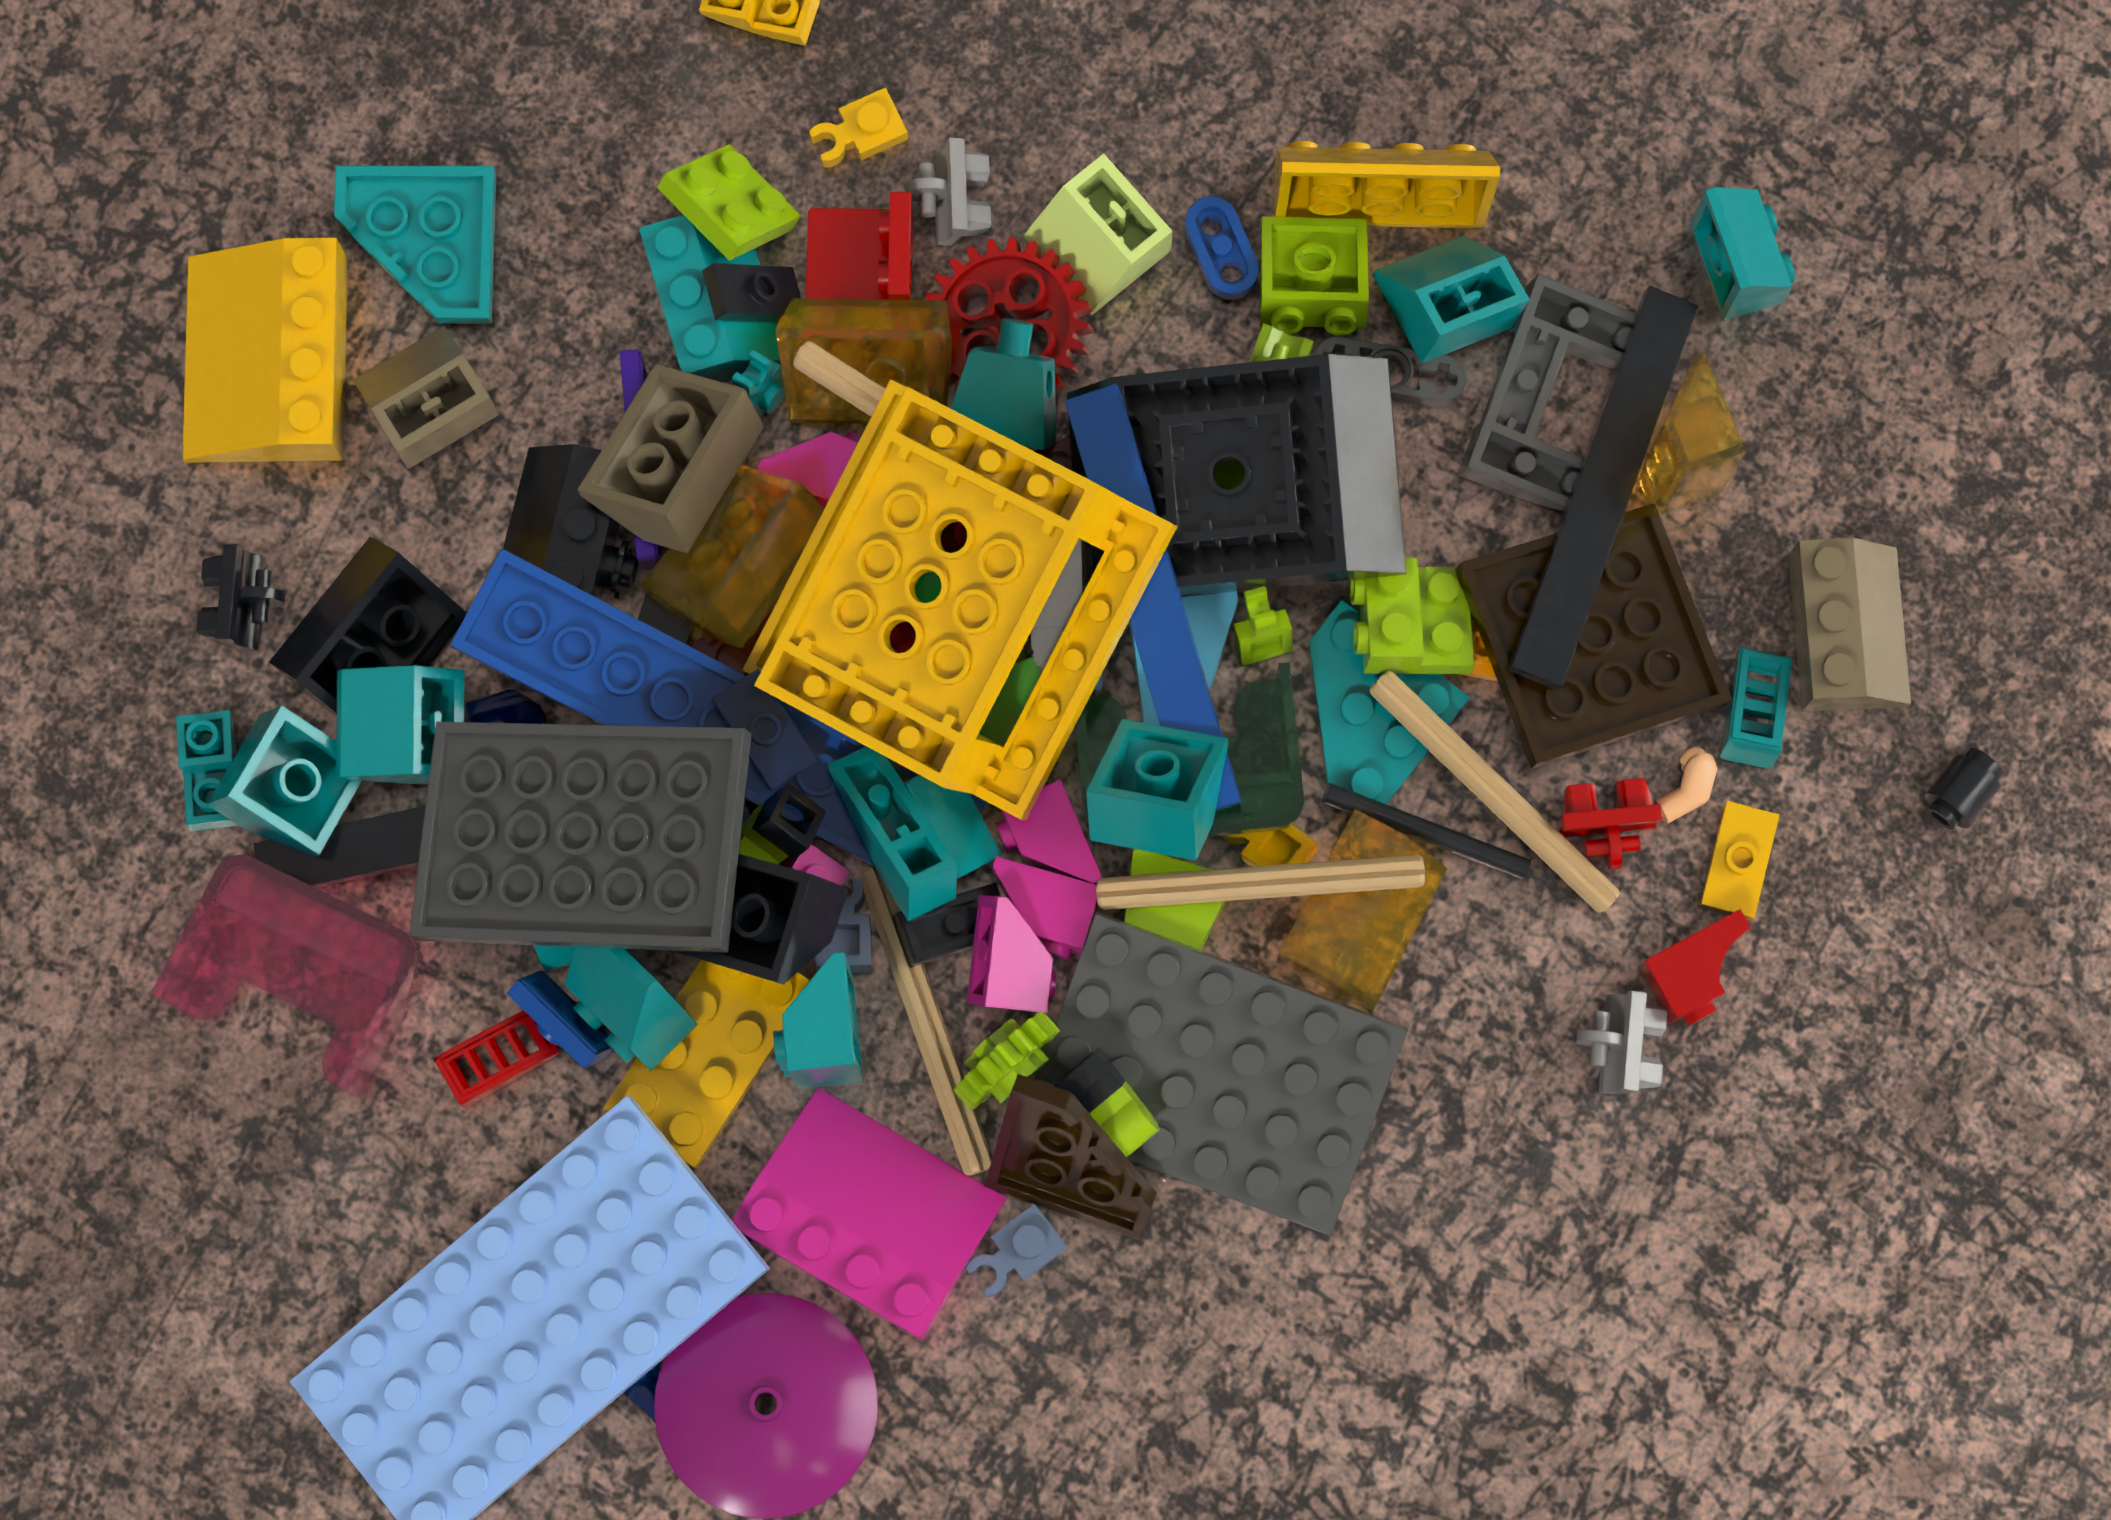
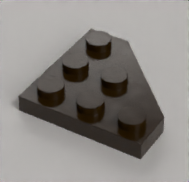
[985,1074,1157,1241]

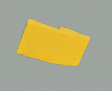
[699,0,820,46]

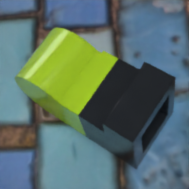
[739,782,826,865]
[1056,1047,1160,1157]

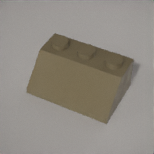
[577,364,764,553]
[1788,537,1911,712]

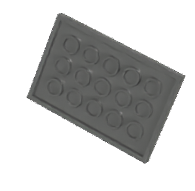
[409,722,752,953]
[1035,912,1408,1236]

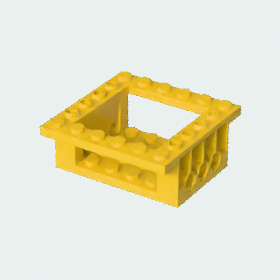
[742,379,1178,821]

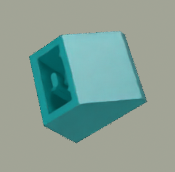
[1372,236,1530,364]
[336,665,465,785]

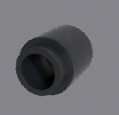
[1925,747,2004,830]

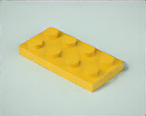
[603,960,810,1170]

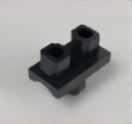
[196,544,286,651]

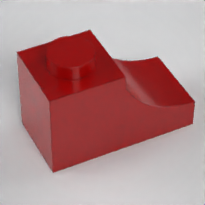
[1637,909,1751,1026]

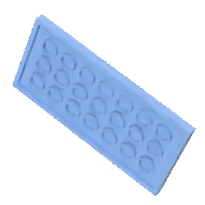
[289,1096,770,1520]

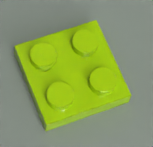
[657,144,801,261]

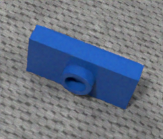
[507,970,613,1069]

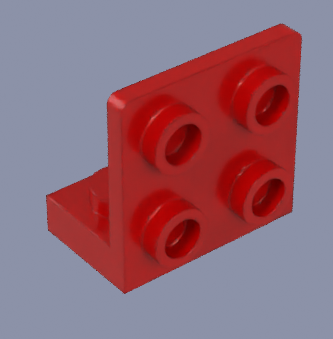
[805,192,914,314]

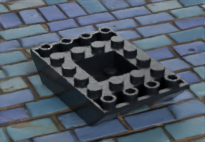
[1066,354,1407,597]

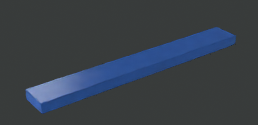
[1065,384,1242,811]

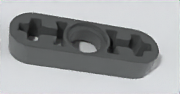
[1314,336,1466,408]

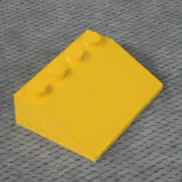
[1274,141,1500,229]
[182,238,348,463]

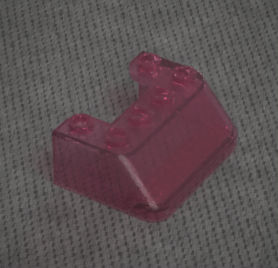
[150,855,418,1100]

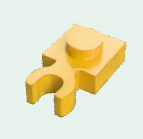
[809,87,908,168]
[1217,799,1318,867]

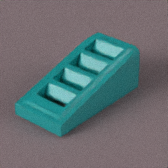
[1720,647,1792,769]

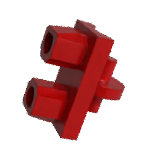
[1556,778,1663,870]

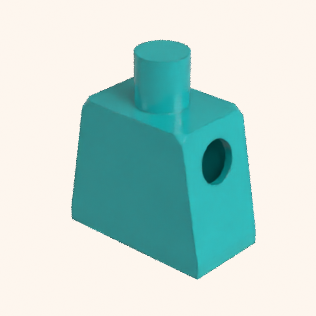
[951,319,1056,450]

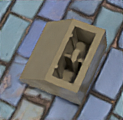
[353,326,499,469]

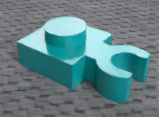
[732,349,787,419]

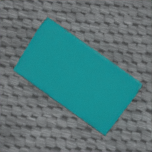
[904,775,1002,879]

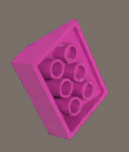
[732,1087,1007,1342]

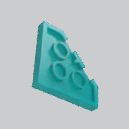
[334,166,497,324]
[1308,600,1470,826]

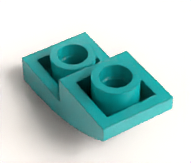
[176,710,239,831]

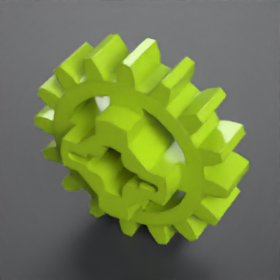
[953,1011,1060,1111]

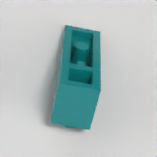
[828,746,957,921]

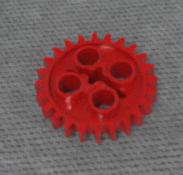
[920,237,1093,393]

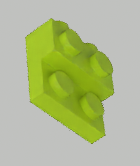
[1260,216,1369,336]
[1350,557,1475,674]

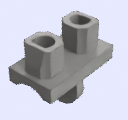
[904,137,991,246]
[1576,991,1667,1095]

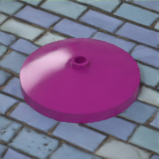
[654,1293,878,1519]

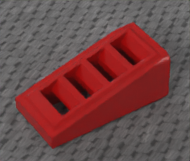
[434,1010,560,1109]

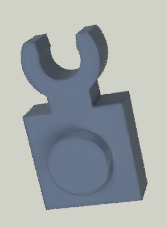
[816,878,871,973]
[966,1203,1068,1298]

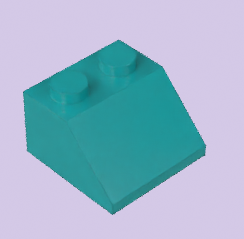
[1689,187,1795,321]
[207,705,362,856]
[1086,719,1228,861]
[565,947,698,1071]

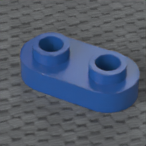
[1185,196,1259,300]

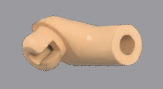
[1654,747,1717,824]

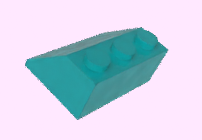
[639,215,790,383]
[773,952,864,1090]

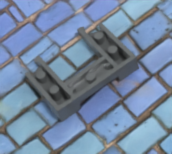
[1457,273,1636,512]

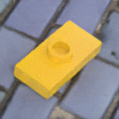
[1699,801,1780,921]

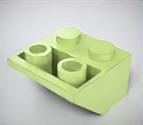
[1023,153,1173,316]

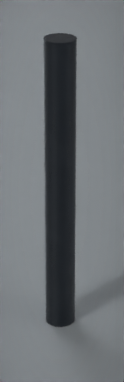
[1322,783,1531,880]

